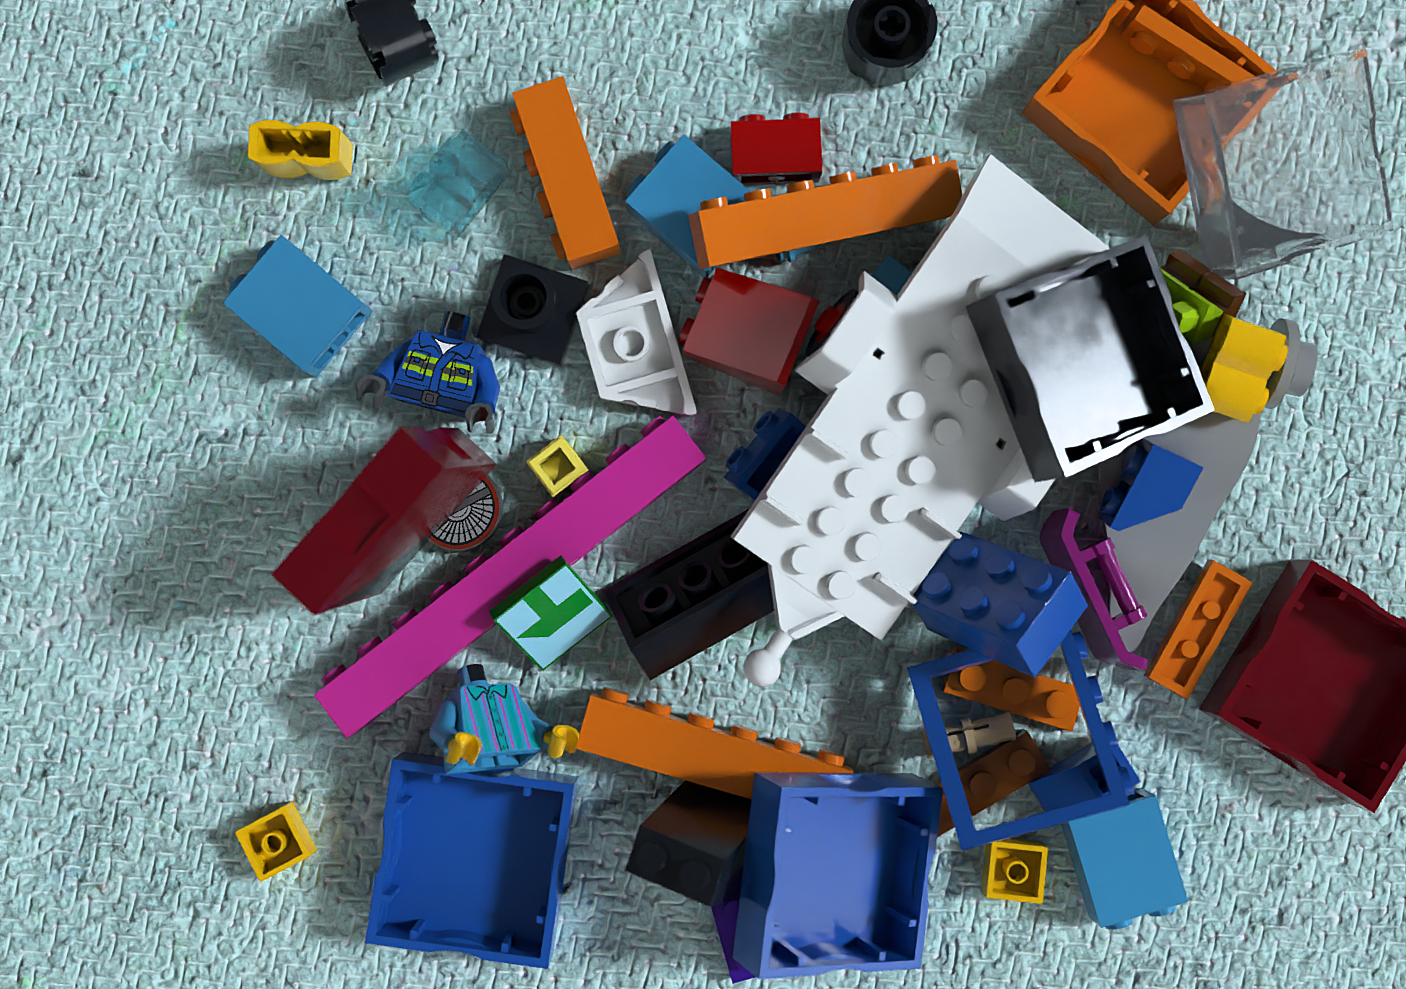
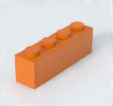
[509,76,622,270]

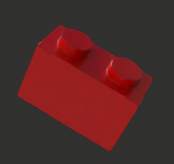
[730,113,823,185]

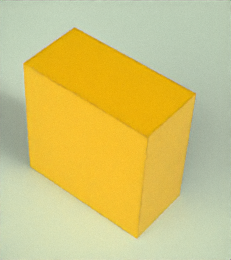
[235,801,318,882]
[981,838,1048,904]

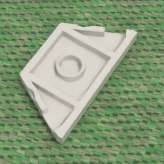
[576,249,697,416]

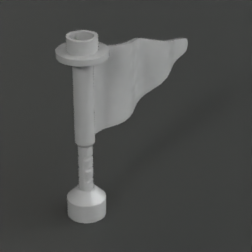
[1098,318,1317,652]

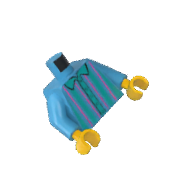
[429,664,579,774]

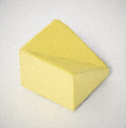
[526,435,590,498]

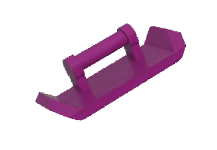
[1039,508,1148,671]

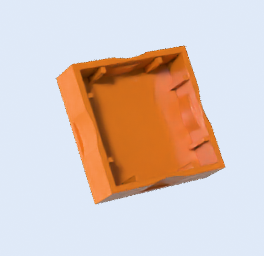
[1021,0,1286,226]

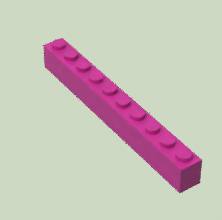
[314,416,706,738]

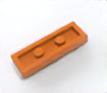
[1122,5,1257,106]
[1143,560,1253,700]
[941,648,1080,732]

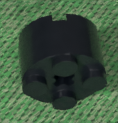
[344,0,439,87]
[842,0,938,85]

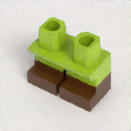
[1160,249,1246,343]

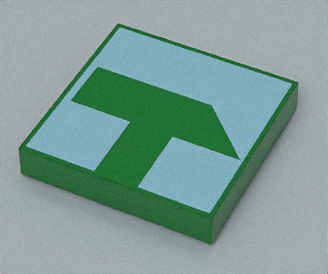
[489,555,613,671]

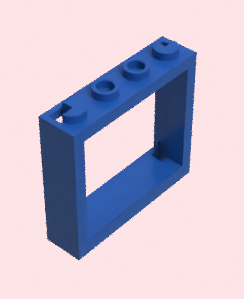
[907,630,1134,851]

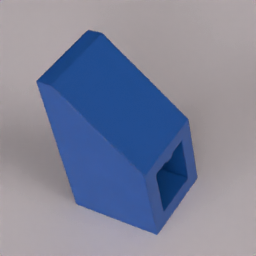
[1099,438,1204,531]
[1028,742,1141,812]

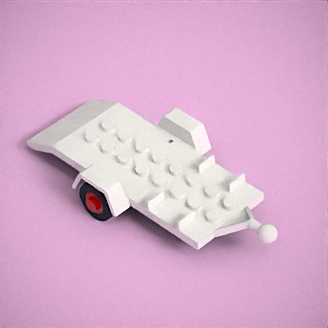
[730,154,1110,687]

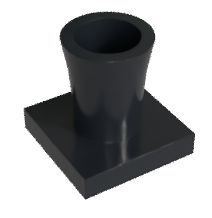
[476,254,589,367]

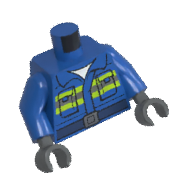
[356,311,500,434]

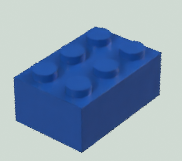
[912,531,1088,678]

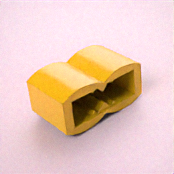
[248,120,353,180]
[1199,314,1288,423]

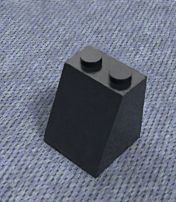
[625,780,752,907]

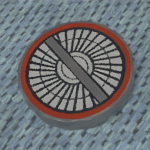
[428,475,504,552]

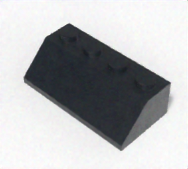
[603,508,774,681]

